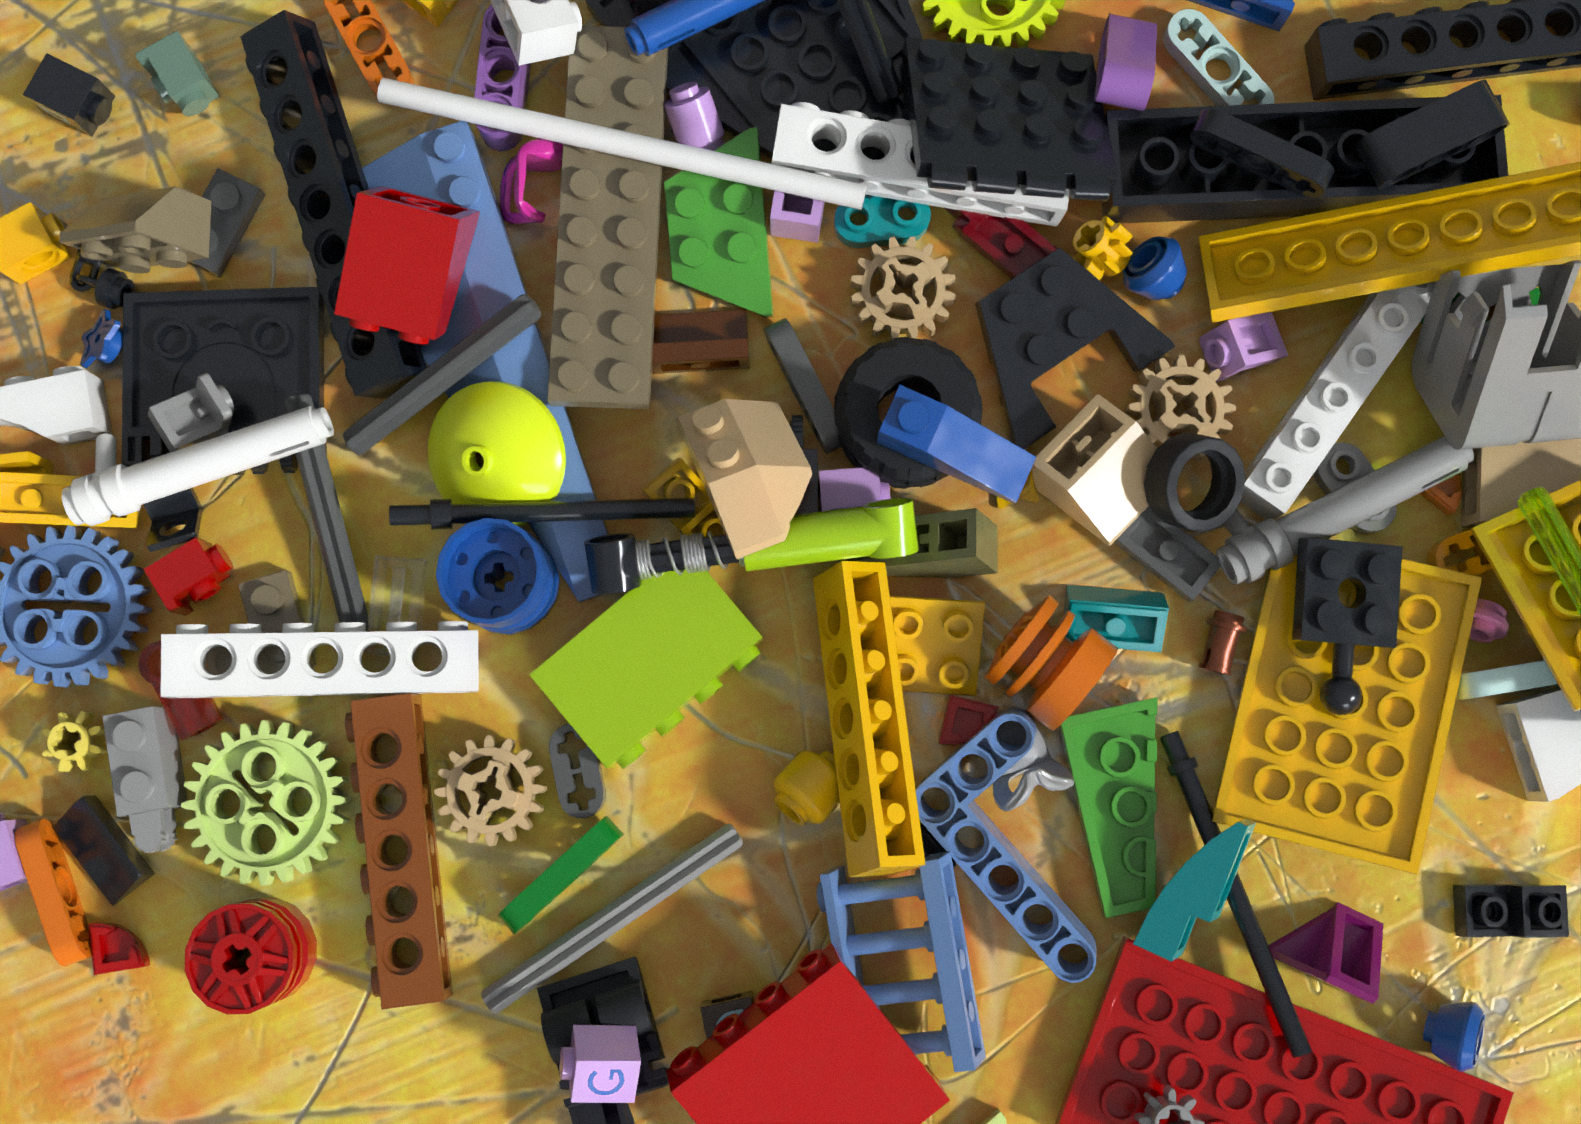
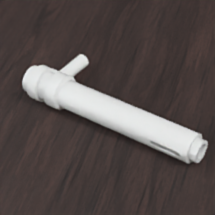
[62,406,334,526]

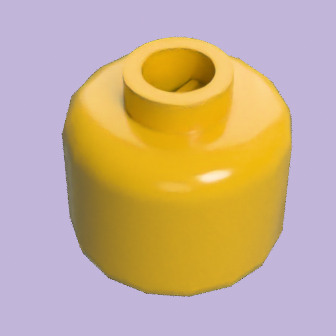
[774,750,840,826]

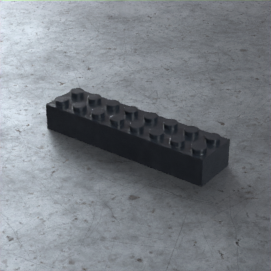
[1101,95,1509,224]

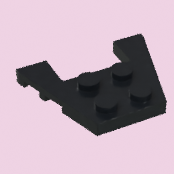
[975,248,1175,449]

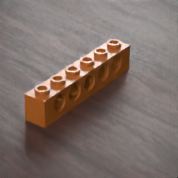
[345,693,453,1010]

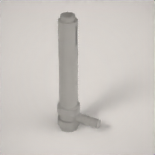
[1216,436,1474,585]

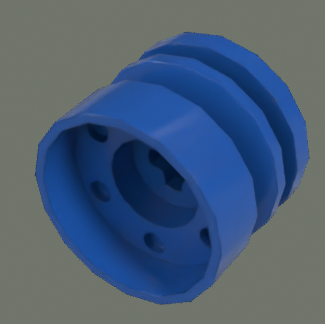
[436,518,560,635]

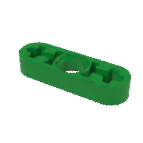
[497,816,624,935]

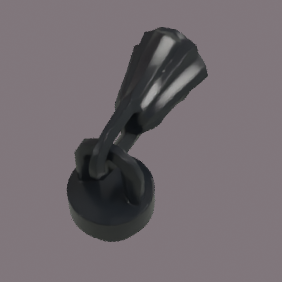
[70,249,135,310]

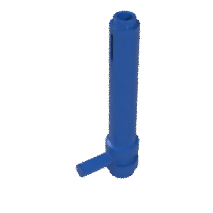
[624,0,765,56]

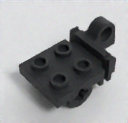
[537,957,669,1124]

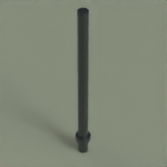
[1160,731,1312,1058]

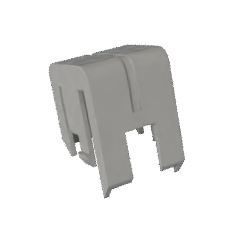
[1411,260,1581,450]

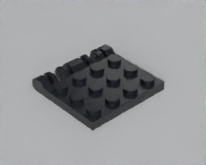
[122,287,327,475]

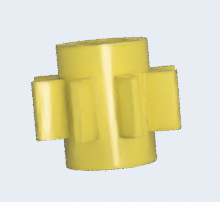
[42,711,108,772]

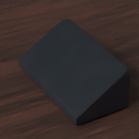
[53,795,155,906]

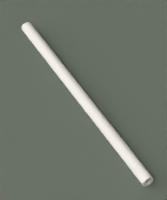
[377,78,867,210]

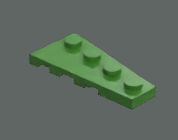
[1059,697,1158,918]

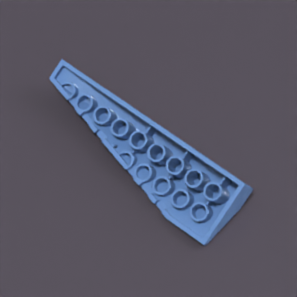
[362,121,609,603]

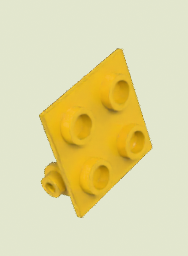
[890,595,985,696]

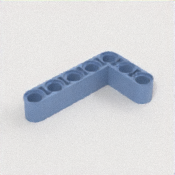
[916,707,1097,983]

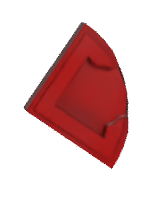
[938,695,999,745]
[88,922,150,975]

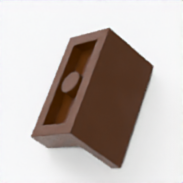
[652,309,750,374]

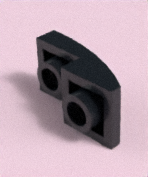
[1453,884,1569,938]

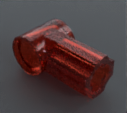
[138,640,224,740]

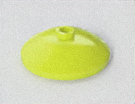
[428,381,566,527]

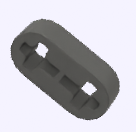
[549,724,606,818]

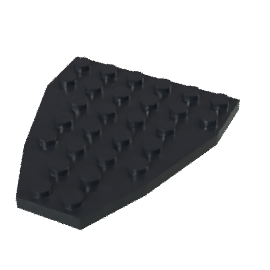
[586,0,923,200]

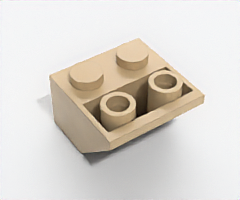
[1031,394,1157,546]

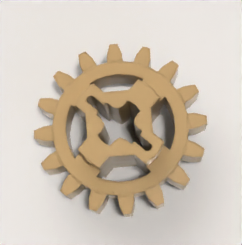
[850,236,956,340]
[1125,355,1236,461]
[434,735,547,846]

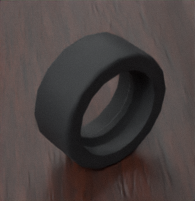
[1144,432,1246,532]

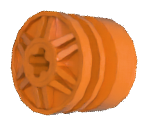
[983,595,1118,731]

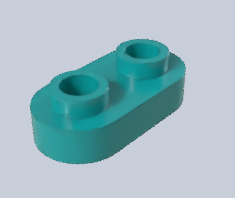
[834,196,931,248]

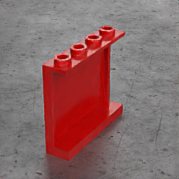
[666,943,950,1124]

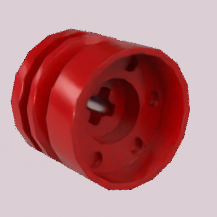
[184,898,317,1015]

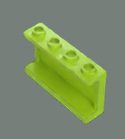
[529,570,763,769]

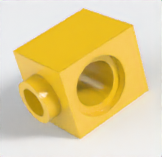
[0,202,72,285]

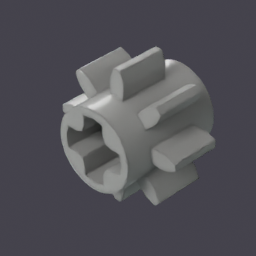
[1134,1085,1204,1124]

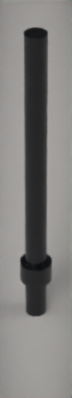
[389,498,695,530]

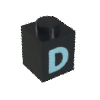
[23,53,115,137]

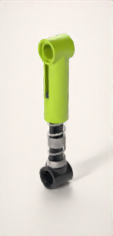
[584,498,919,594]

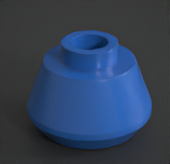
[1123,236,1187,300]
[1423,1001,1485,1072]

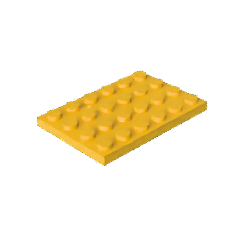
[1212,555,1482,874]

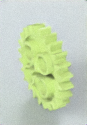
[181,720,351,886]

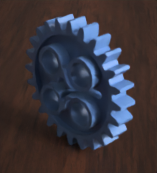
[0,525,152,688]

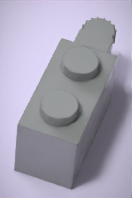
[102,706,188,853]

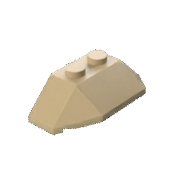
[675,399,812,559]

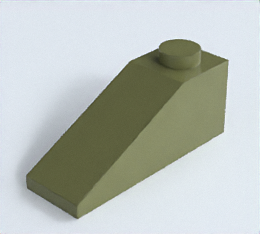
[837,508,998,578]

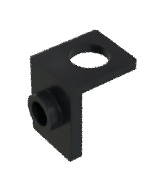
[143,488,203,552]

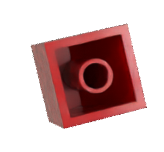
[334,186,480,344]

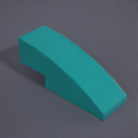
[1133,818,1256,962]

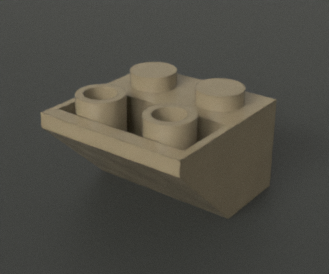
[59,186,212,273]

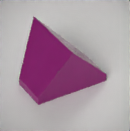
[1268,902,1383,1004]

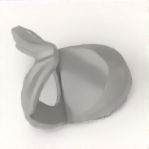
[993,721,1074,811]

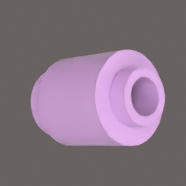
[664,82,725,151]

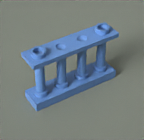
[817,852,986,1072]

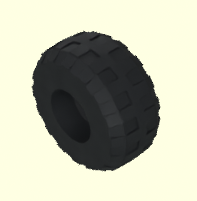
[834,337,983,489]

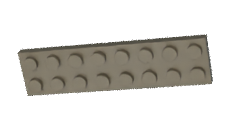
[547,26,668,409]

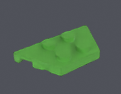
[664,127,774,318]

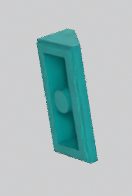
[1064,585,1169,652]

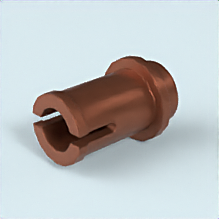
[1198,610,1247,676]

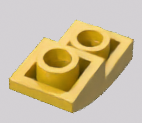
[642,457,725,537]

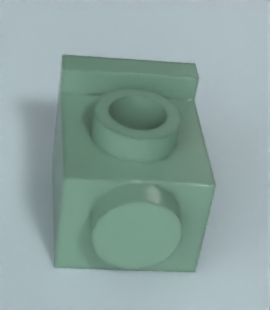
[135,31,220,116]

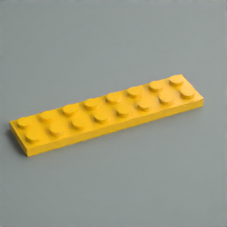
[1198,162,1581,323]

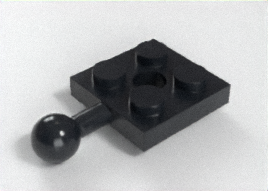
[1292,537,1403,715]

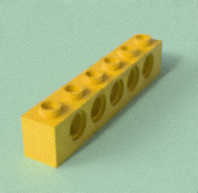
[813,561,926,877]

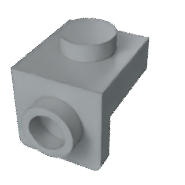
[148,373,234,452]

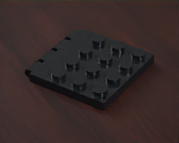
[901,38,1118,202]

